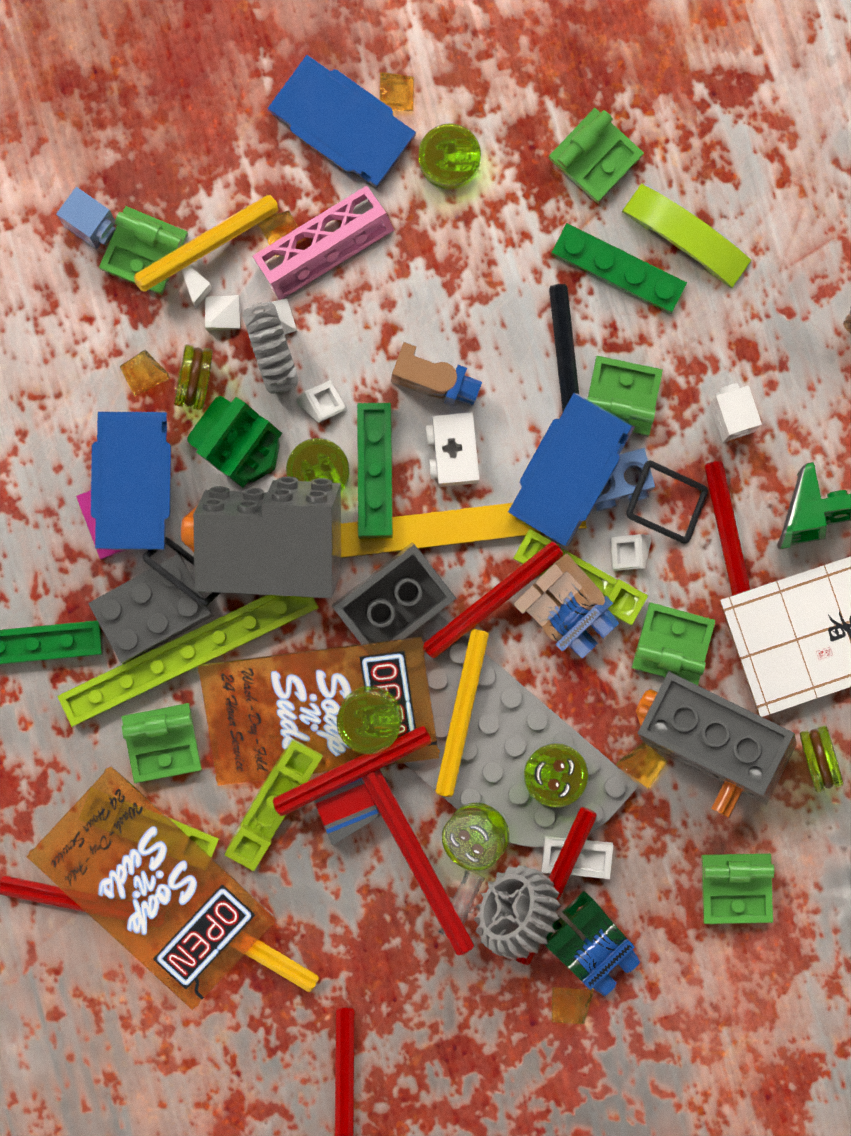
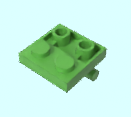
[548,108,644,204]
[99,206,188,295]
[587,356,663,437]
[631,602,716,685]
[121,703,202,783]
[701,853,774,924]

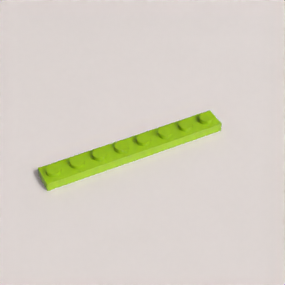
[57,595,319,727]

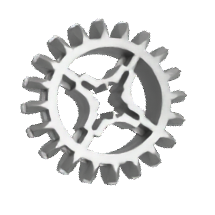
[242,302,299,394]
[474,865,561,960]

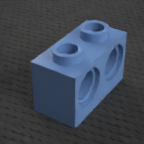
[594,448,655,511]

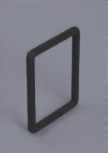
[626,460,708,544]
[142,537,220,607]

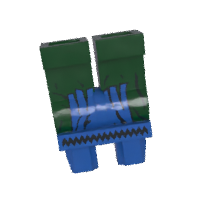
[544,891,640,996]

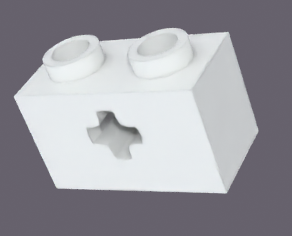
[710,383,762,443]
[426,412,479,487]

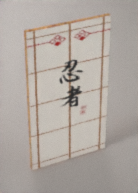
[719,556,851,717]

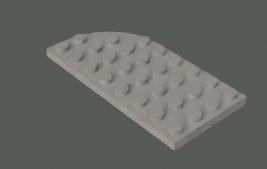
[355,613,639,847]

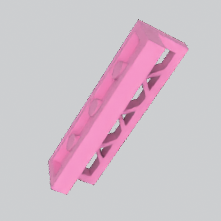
[252,186,394,300]

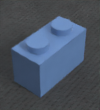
[56,187,116,250]

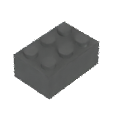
[332,543,457,655]
[88,554,214,664]

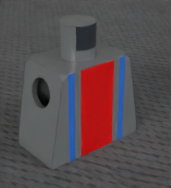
[314,777,393,845]

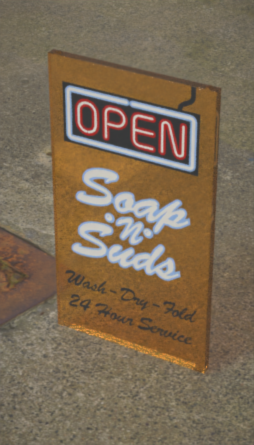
[198,637,440,786]
[26,765,277,1010]

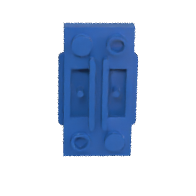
[267,55,416,188]
[508,393,635,546]
[91,412,171,550]

